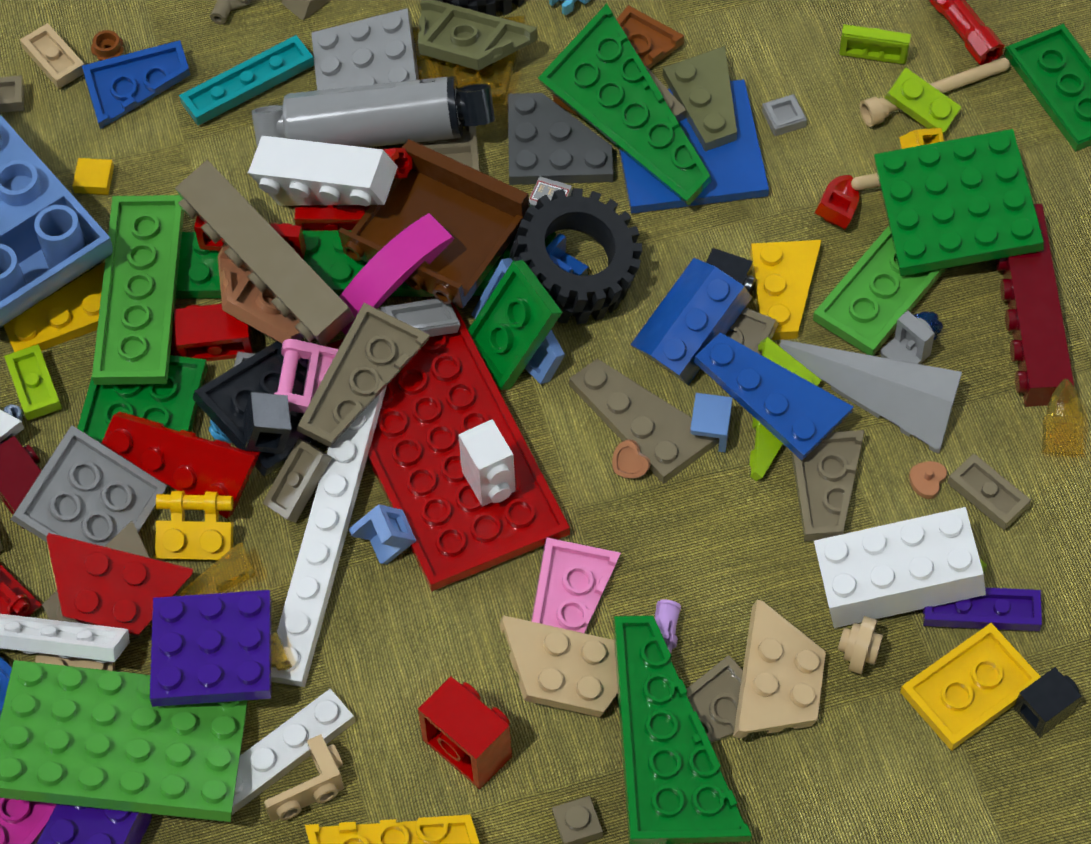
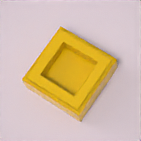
[72,158,114,195]

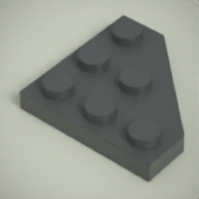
[508,93,613,185]

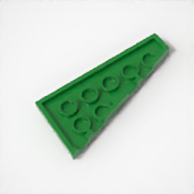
[613,615,752,844]

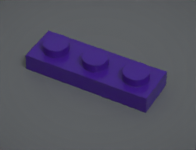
[923,587,1042,631]

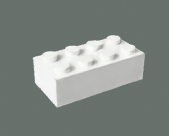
[814,507,986,628]

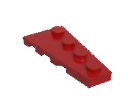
[101,411,261,518]

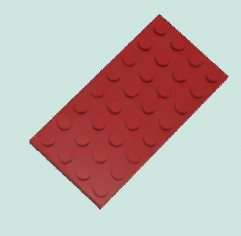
[325,303,570,592]

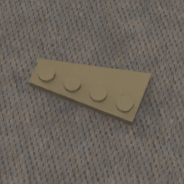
[297,303,430,447]
[569,359,719,484]

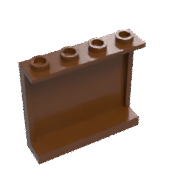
[338,139,530,309]

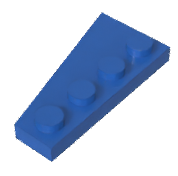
[694,332,854,461]

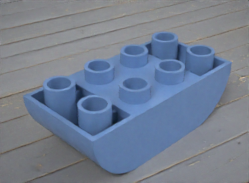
[0,115,113,327]

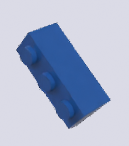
[630,258,752,385]

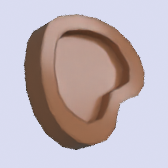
[612,439,651,478]
[909,461,947,499]

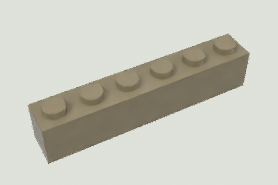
[175,160,355,346]

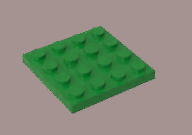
[874,129,1044,276]

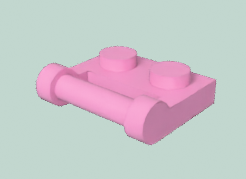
[274,339,339,414]

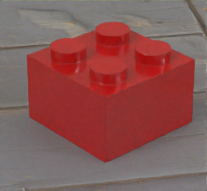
[418,676,512,790]

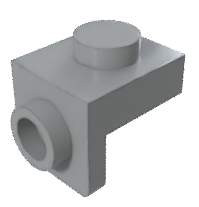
[881,311,935,364]

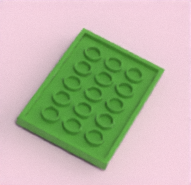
[0,660,248,822]

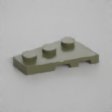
[663,46,737,151]

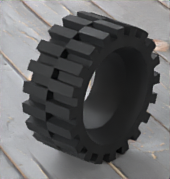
[509,188,642,325]

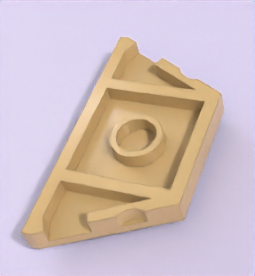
[733,599,826,738]
[499,615,618,717]

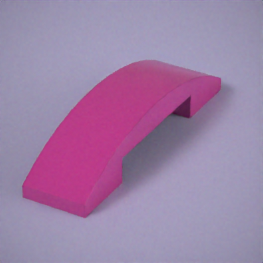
[339,213,455,335]

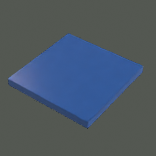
[619,79,769,214]

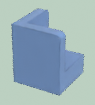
[690,393,733,453]
[349,504,416,565]

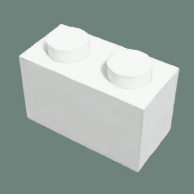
[458,419,516,507]

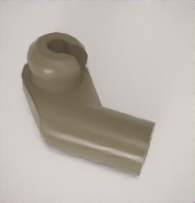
[210,0,251,25]

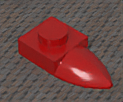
[815,175,860,229]

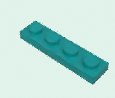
[179,35,315,126]

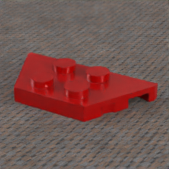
[46,533,193,636]

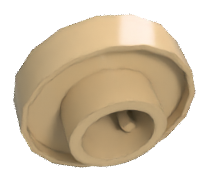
[838,616,883,675]

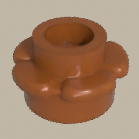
[91,30,124,61]

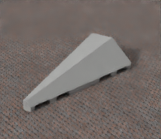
[780,339,962,453]

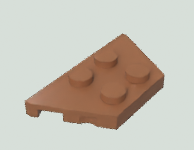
[218,244,304,344]

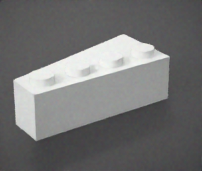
[248,136,398,206]

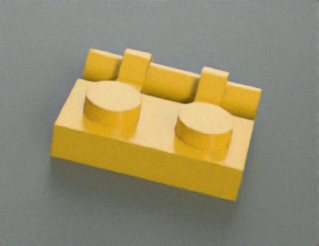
[155,491,234,560]

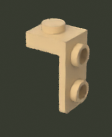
[264,734,344,822]

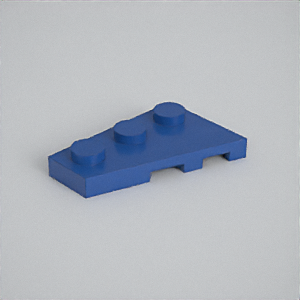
[82,40,190,129]

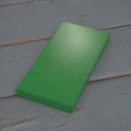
[1004,23,1091,152]

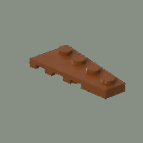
[553,5,684,118]

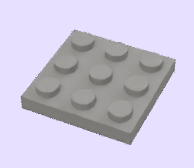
[312,8,419,90]
[10,425,167,546]

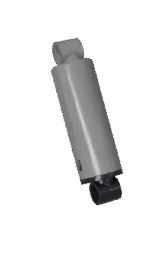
[251,76,495,147]

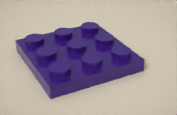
[150,590,271,707]

